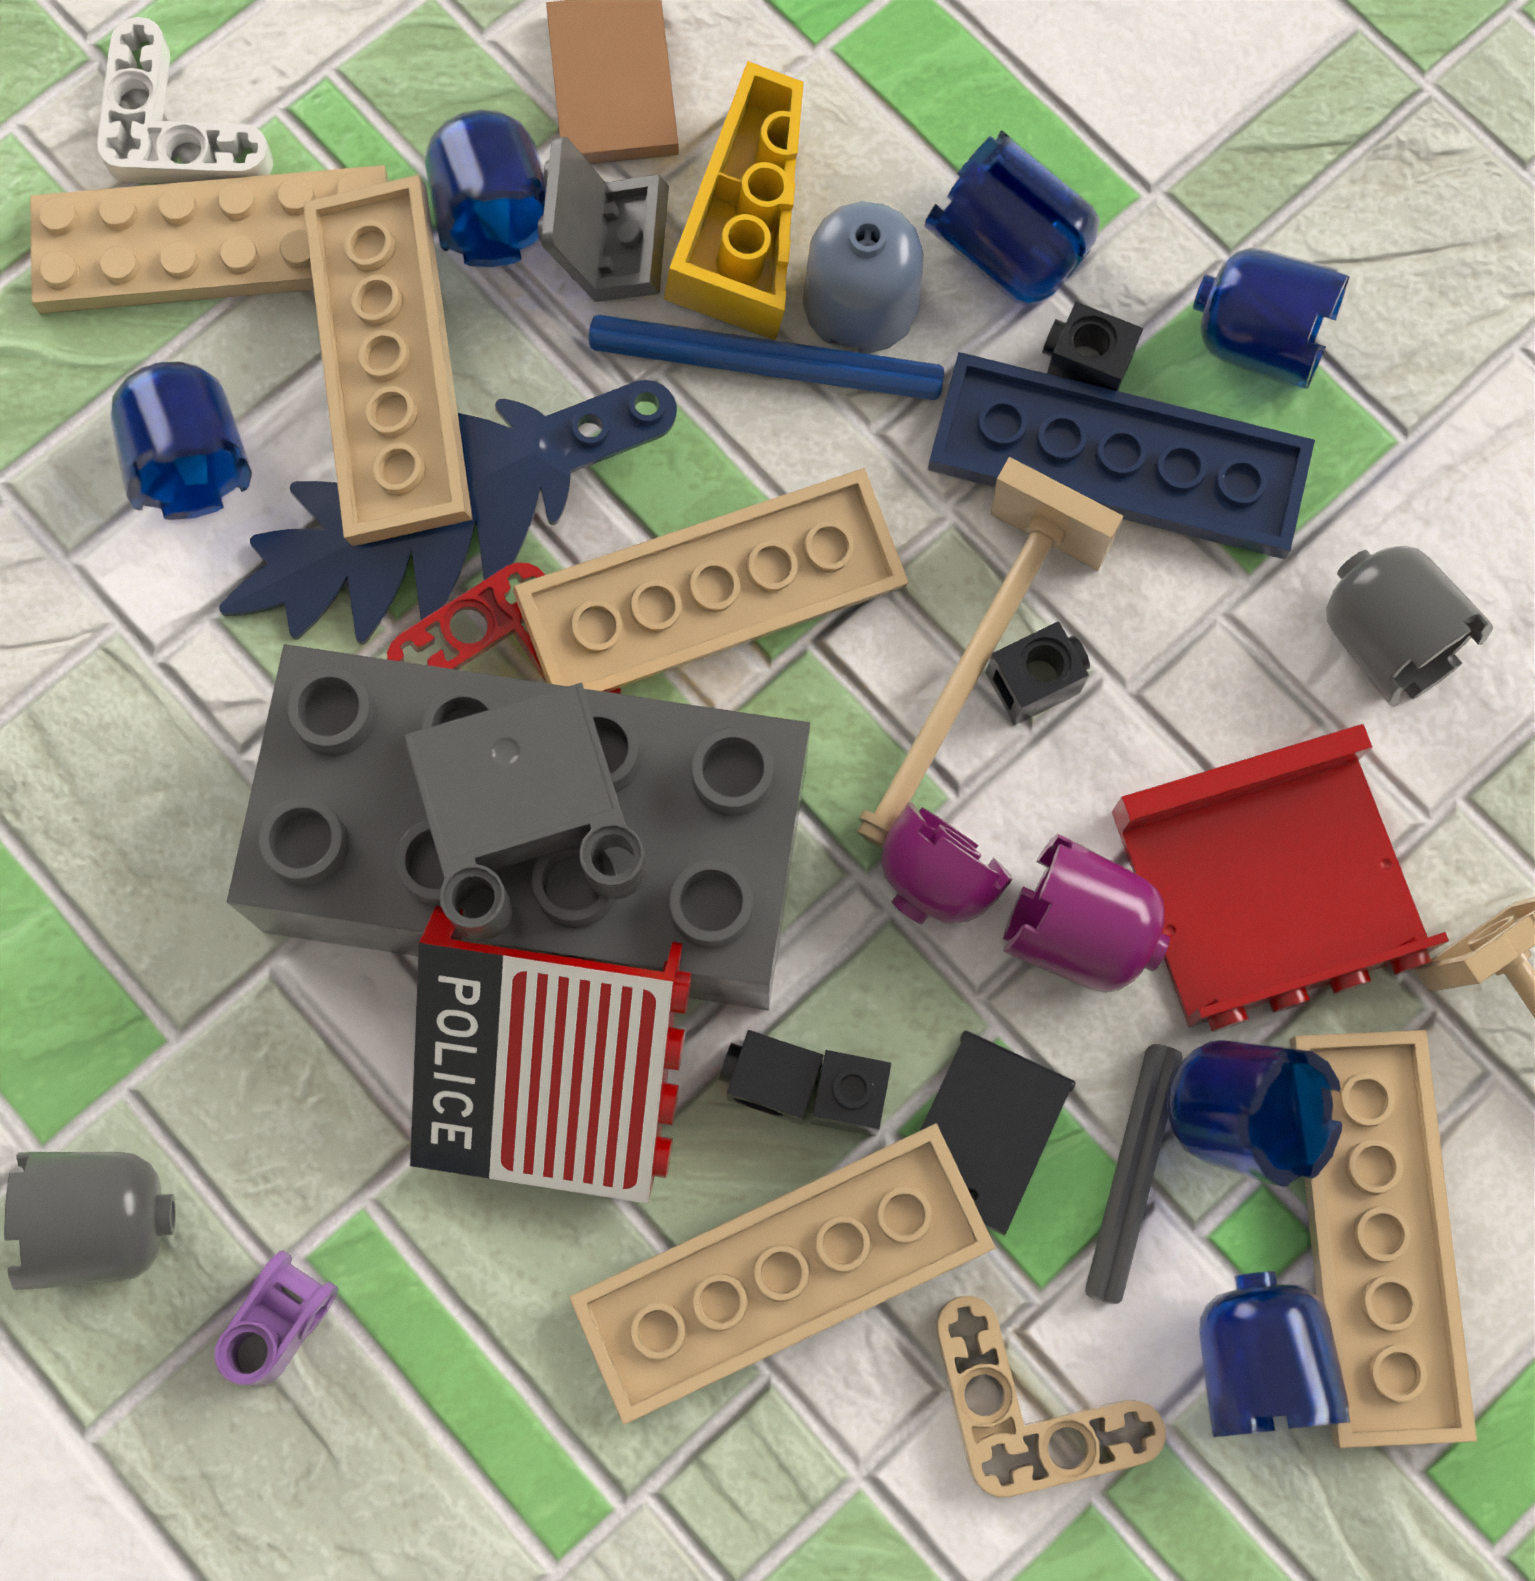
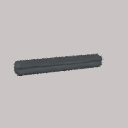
[1085,1044,1183,1304]

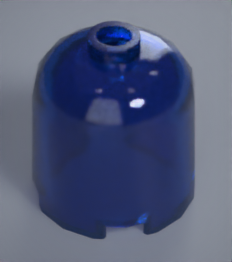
[425,109,546,267]
[1193,248,1350,389]
[110,361,252,520]
[1167,1040,1342,1187]
[1199,1271,1351,1438]

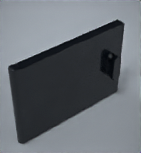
[920,1030,1076,1236]

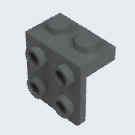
[538,137,669,302]

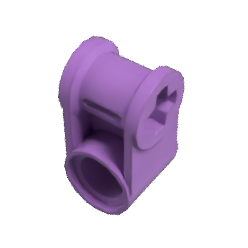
[214,1250,339,1386]

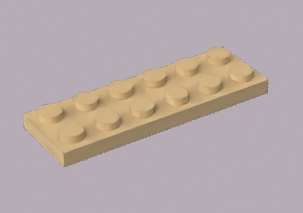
[30,165,389,314]
[303,174,472,546]
[513,468,909,692]
[1289,1030,1477,1448]
[569,1123,996,1425]

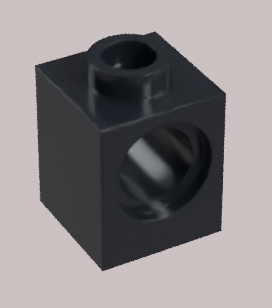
[1042,301,1144,391]
[985,621,1090,726]
[719,1030,824,1125]
[811,1050,892,1137]

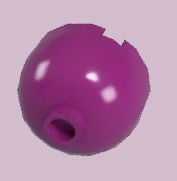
[881,802,1013,924]

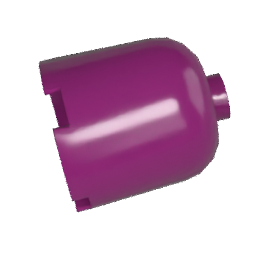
[1003,833,1170,993]

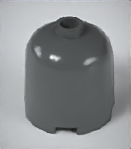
[1326,546,1493,707]
[4,1152,176,1290]

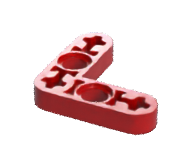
[387,562,621,694]

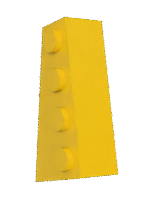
[663,61,804,340]

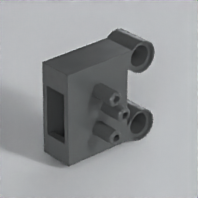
[404,683,647,941]

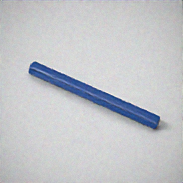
[588,314,945,400]

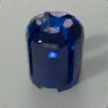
[924,130,1100,307]

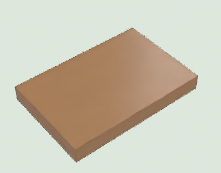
[546,0,679,164]

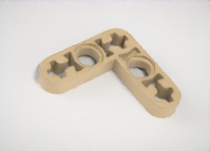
[935,1296,1166,1497]

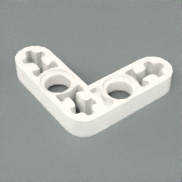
[97,17,273,184]

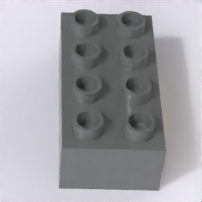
[227,644,810,1010]

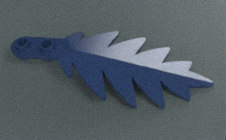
[219,380,677,644]

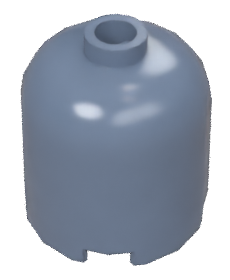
[803,201,924,354]

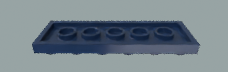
[928,352,1315,560]

